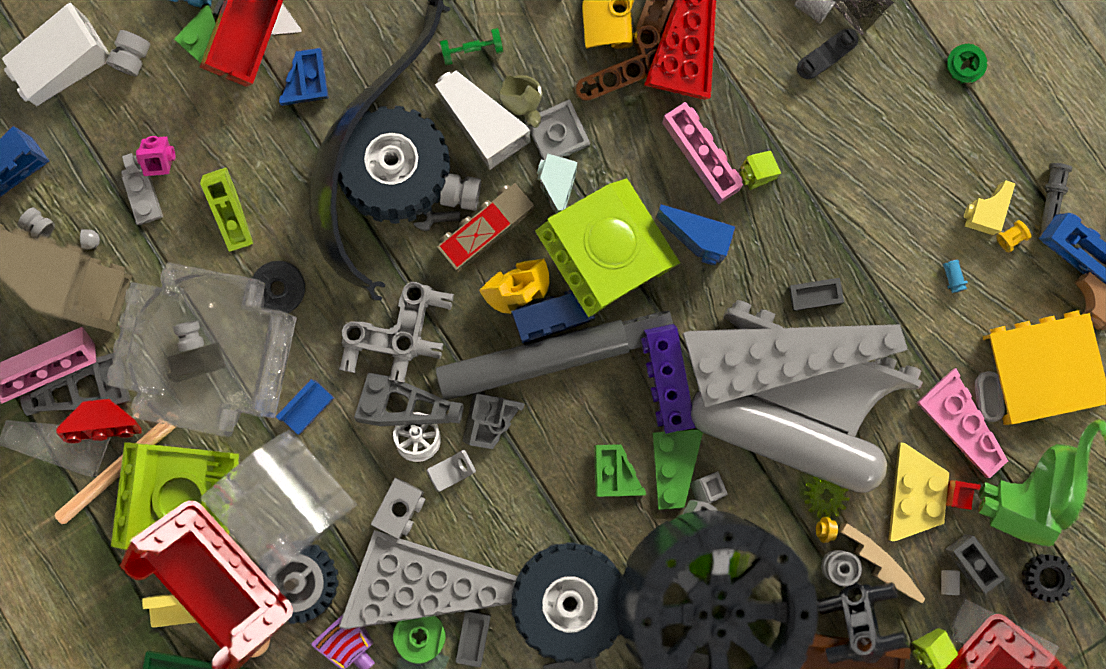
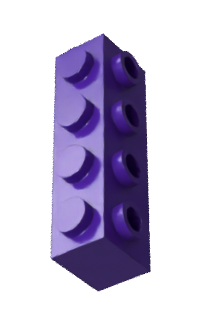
[641,324,696,434]

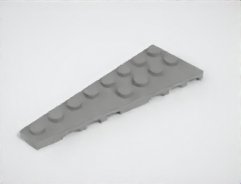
[683,325,908,407]

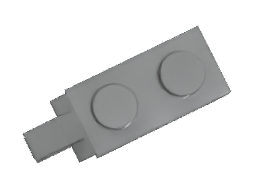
[122,153,163,225]

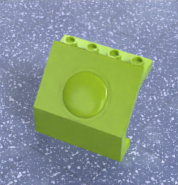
[535,178,680,317]
[111,442,239,549]

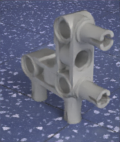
[339,282,454,382]

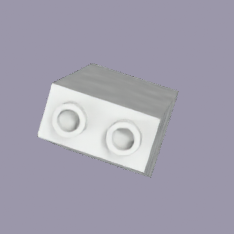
[2,2,110,106]
[435,71,531,169]

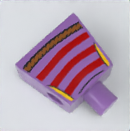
[311,614,375,669]

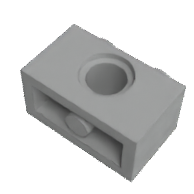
[371,478,426,539]

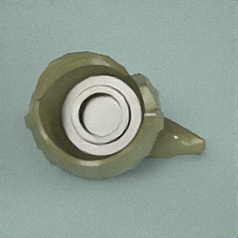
[500,75,543,128]

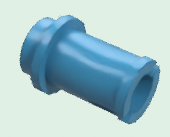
[943,260,968,293]

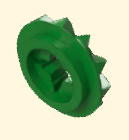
[947,44,987,83]

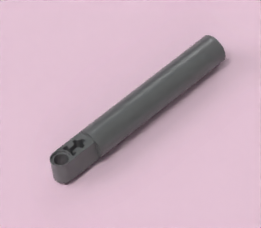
[436,311,673,400]

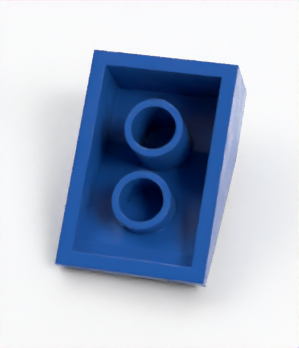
[656,204,735,265]

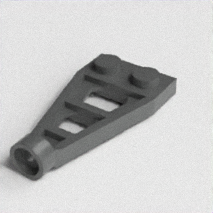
[21,352,131,416]
[354,373,463,426]

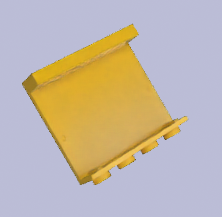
[982,310,1106,425]

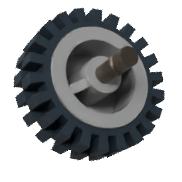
[258,541,339,624]

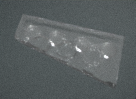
[0,420,110,478]

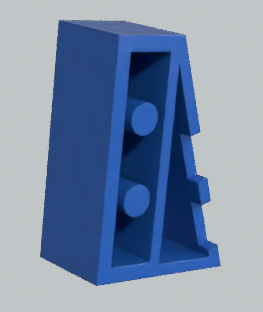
[0,126,49,197]

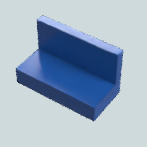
[276,379,334,435]

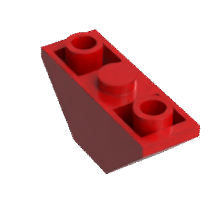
[56,399,142,444]

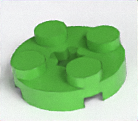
[393,616,446,663]

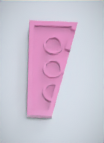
[917,368,1008,478]

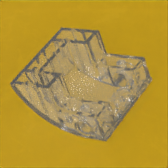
[201,430,357,577]

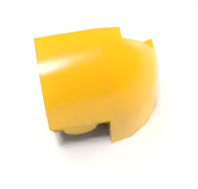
[479,259,549,314]

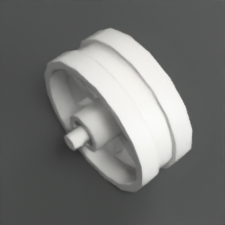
[393,412,441,462]

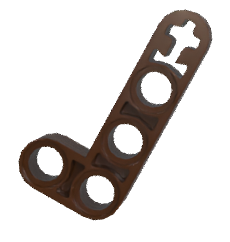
[573,25,661,100]

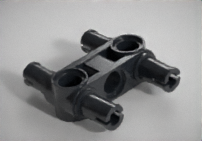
[817,582,909,664]

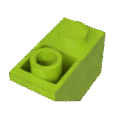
[739,151,781,190]
[912,628,958,669]

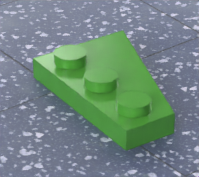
[652,430,703,509]

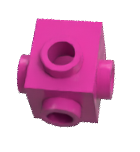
[136,136,176,176]

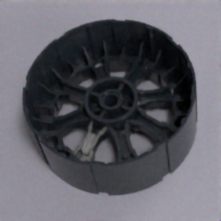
[616,510,818,669]

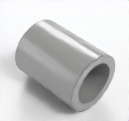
[941,570,960,595]

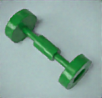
[440,28,504,66]

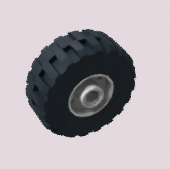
[337,106,450,224]
[511,542,621,663]

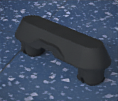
[797,29,859,79]

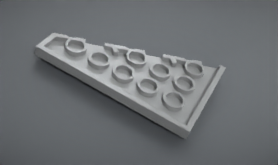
[339,530,518,630]

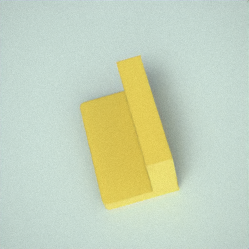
[142,594,197,627]

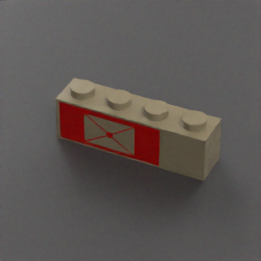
[437,183,535,273]

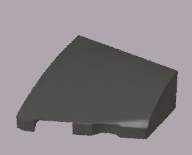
[462,393,525,449]

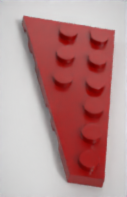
[644,0,716,100]

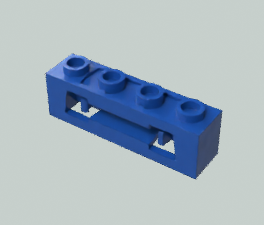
[1039,213,1106,284]

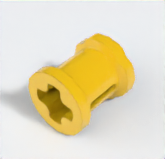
[996,220,1031,253]

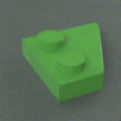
[174,5,216,74]
[594,445,646,497]

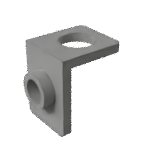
[426,450,476,492]

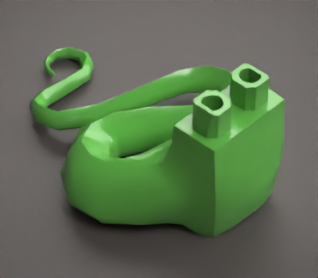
[978,420,1106,546]

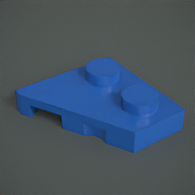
[279,48,329,106]

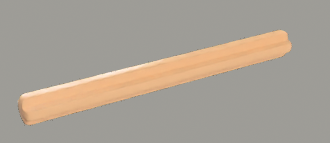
[54,415,178,524]

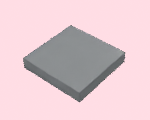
[524,99,590,161]

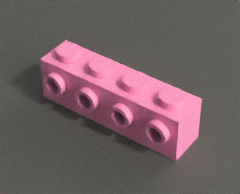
[662,102,743,205]
[0,327,96,404]

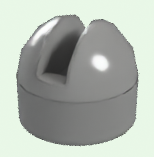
[80,229,100,250]

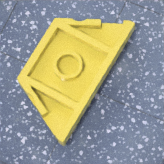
[888,443,949,541]

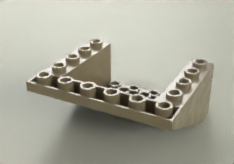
[0,224,132,333]

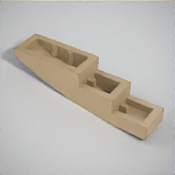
[838,522,925,604]

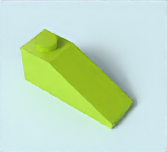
[200,167,253,252]

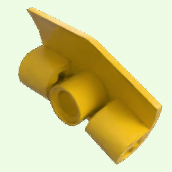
[582,0,634,49]

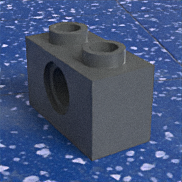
[945,534,1006,594]

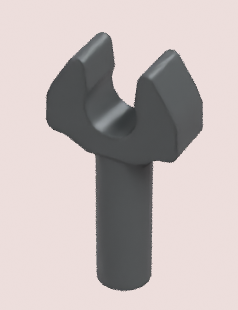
[414,210,460,231]

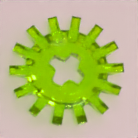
[803,476,850,518]

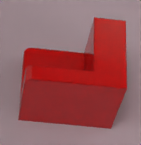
[946,480,981,510]

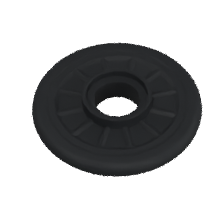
[250,261,305,315]

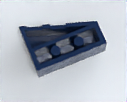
[512,289,595,345]

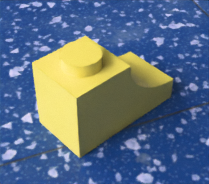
[964,181,1015,235]

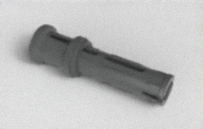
[1038,163,1072,239]

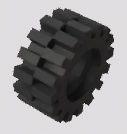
[1022,554,1075,602]

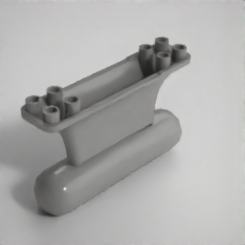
[691,300,923,493]

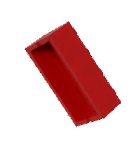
[200,0,283,87]

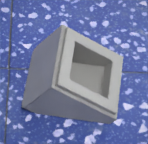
[690,471,728,504]

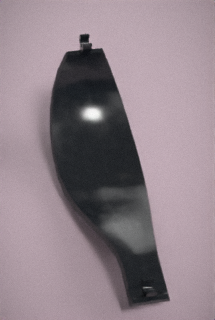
[309,0,451,301]

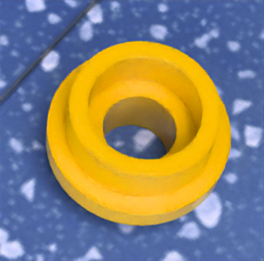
[816,517,838,543]

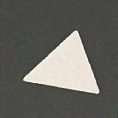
[271,4,302,35]

